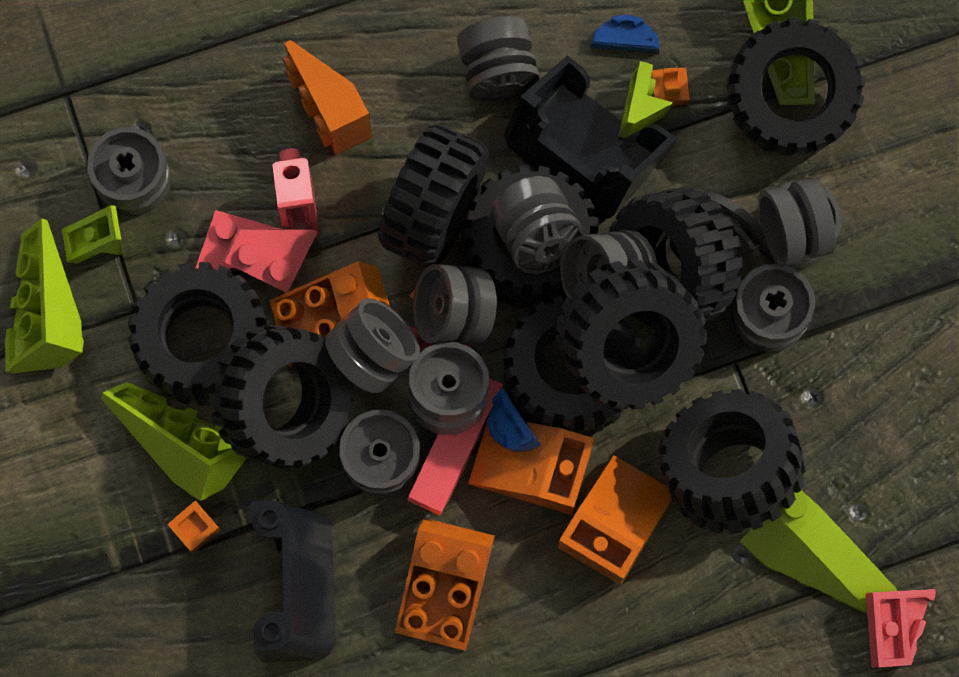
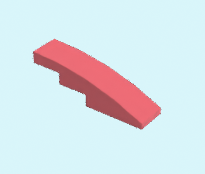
[408,378,503,516]

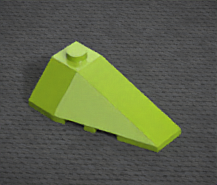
[5,218,84,374]
[739,490,897,614]

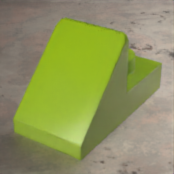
[619,61,673,138]
[62,205,122,264]

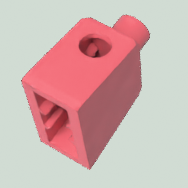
[272,148,320,234]

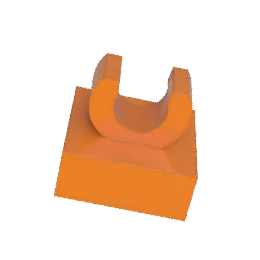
[651,67,690,106]
[167,501,220,554]

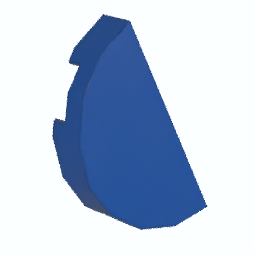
[591,15,660,54]
[487,388,541,452]

